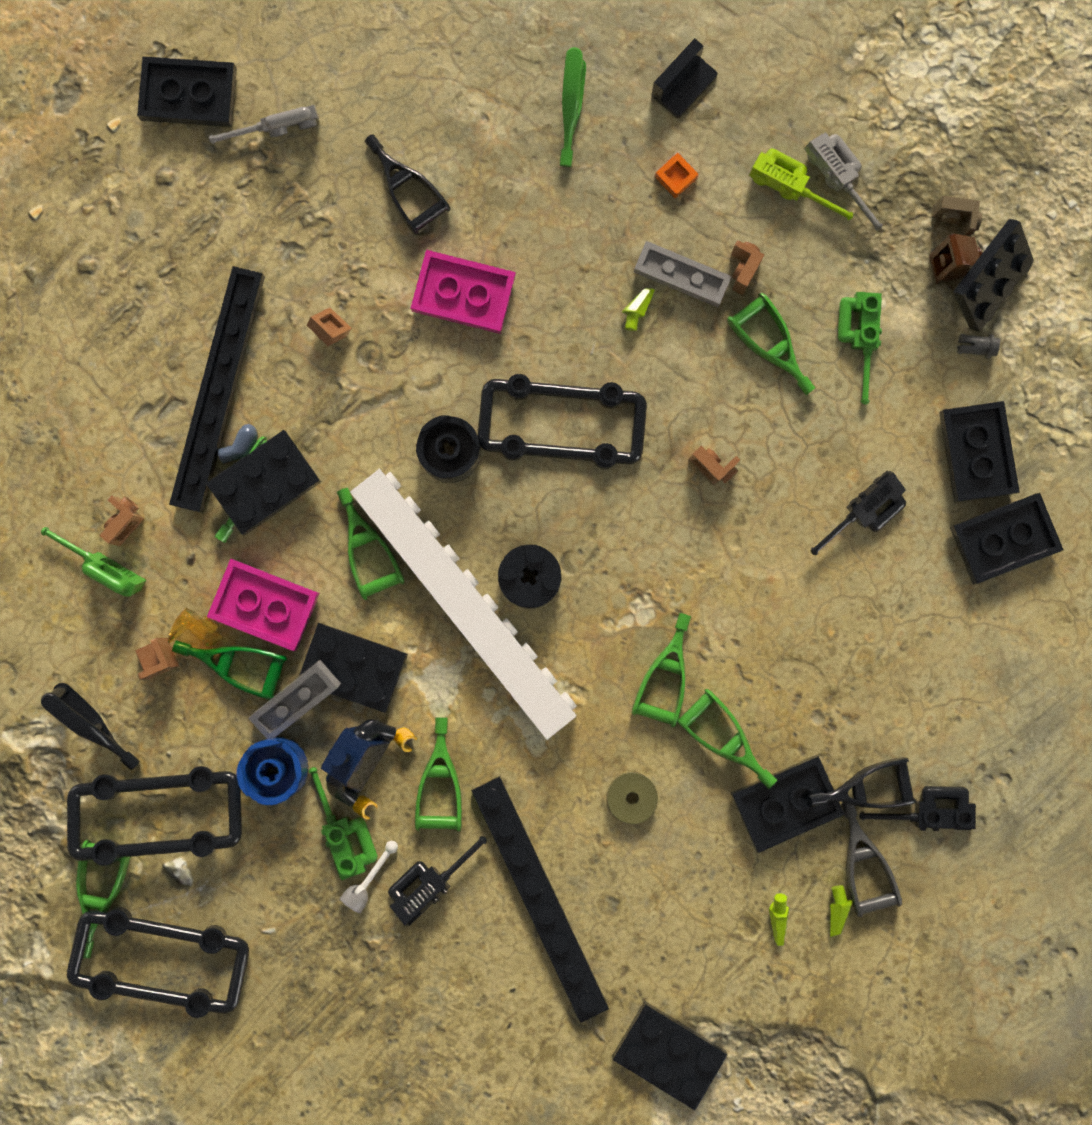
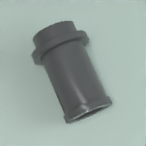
[957,334,1000,359]

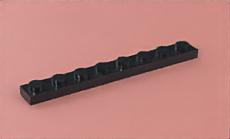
[169,266,265,513]
[471,776,609,1023]

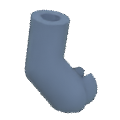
[218,424,258,464]

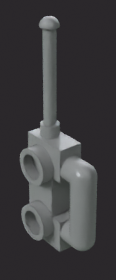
[209,105,319,144]
[804,132,883,231]

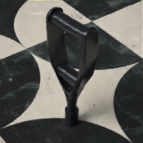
[365,134,451,235]
[41,683,140,771]
[806,757,917,809]

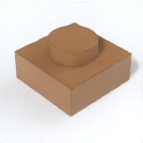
[306,307,352,347]

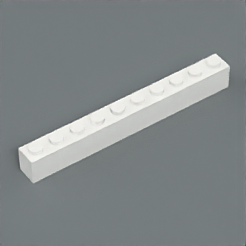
[350,469,577,740]

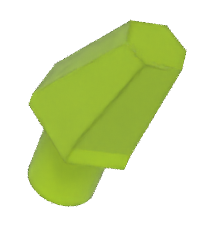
[622,288,655,331]
[830,885,853,937]
[769,893,789,946]

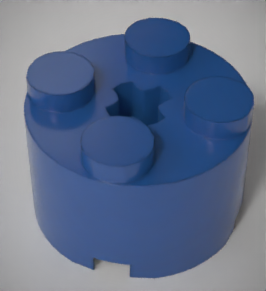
[237,737,309,805]

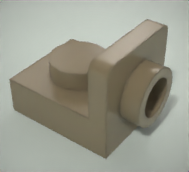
[932,195,982,236]

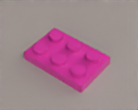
[410,250,516,334]
[207,559,320,651]

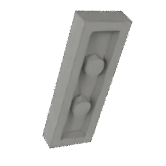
[634,241,732,307]
[248,660,341,739]

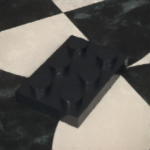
[137,56,237,127]
[953,218,1034,332]
[939,401,1020,503]
[206,430,322,536]
[949,492,1064,585]
[299,623,408,713]
[731,755,845,853]
[612,1001,728,1110]

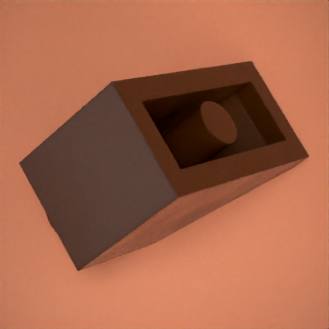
[929,234,982,284]

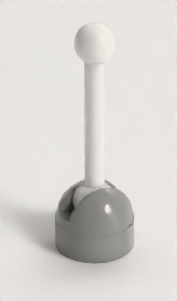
[340,841,398,913]

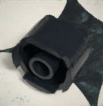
[416,415,481,483]
[498,544,562,609]

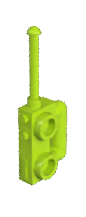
[748,148,853,220]

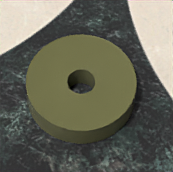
[607,772,658,824]

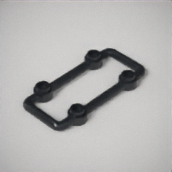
[477,374,647,469]
[67,766,242,866]
[67,907,249,1018]

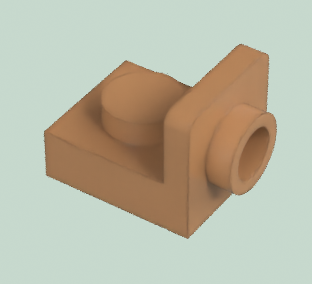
[731,241,765,295]
[689,445,740,485]
[99,495,144,547]

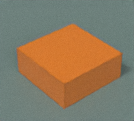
[655,153,699,199]

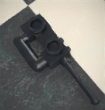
[810,470,906,555]
[859,786,976,831]
[388,836,487,927]

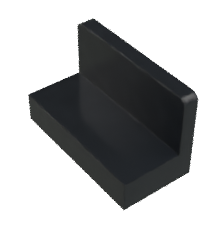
[651,38,718,118]

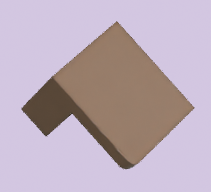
[135,638,179,680]

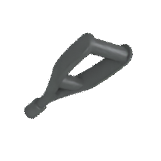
[841,802,902,918]

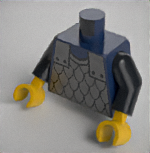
[321,719,418,820]

